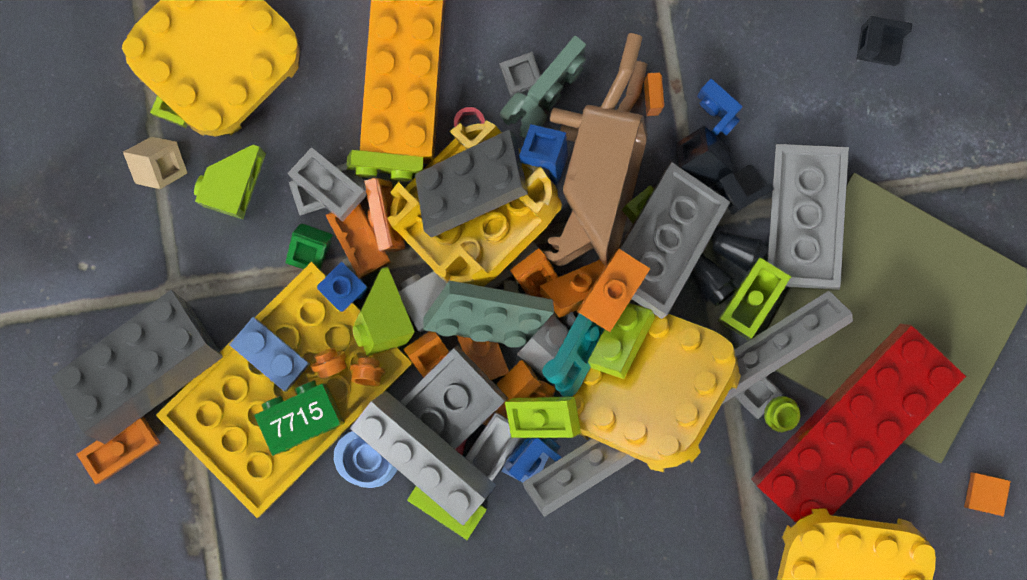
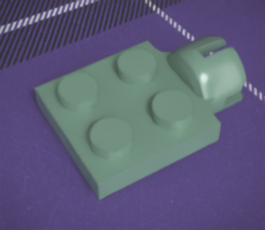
[500,36,586,138]

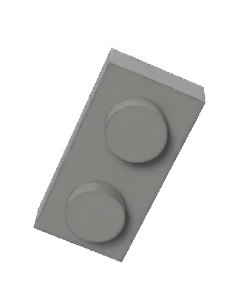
[288,147,367,222]

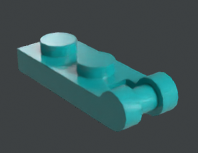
[542,313,604,397]

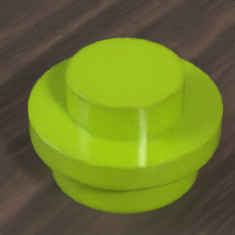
[764,396,800,432]

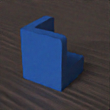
[519,124,568,185]

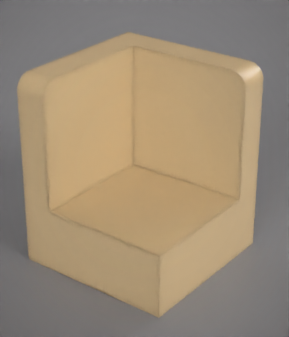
[123,137,188,189]

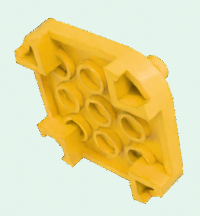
[122,0,300,137]
[387,120,562,287]
[571,305,741,472]
[777,509,936,580]

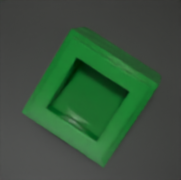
[285,224,333,270]

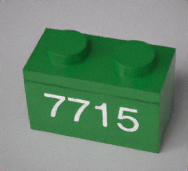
[254,380,345,456]

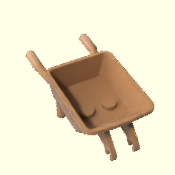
[544,33,648,266]

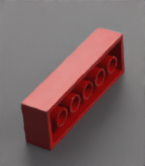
[751,323,966,523]

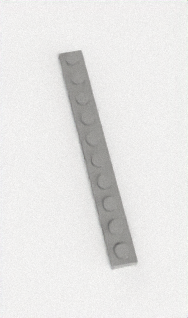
[523,291,853,517]

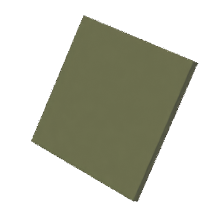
[765,173,1027,463]

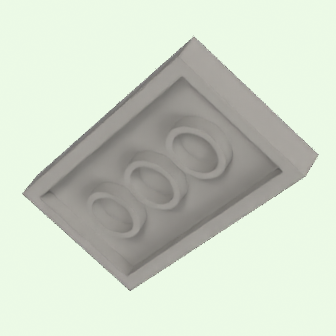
[768,144,849,290]
[619,162,730,319]

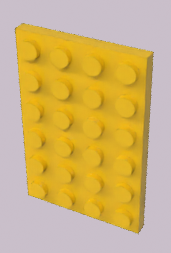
[156,262,413,518]

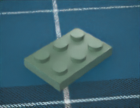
[423,280,554,348]

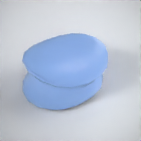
[334,431,398,488]

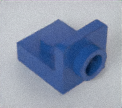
[697,79,743,136]
[317,262,370,312]
[504,438,563,481]

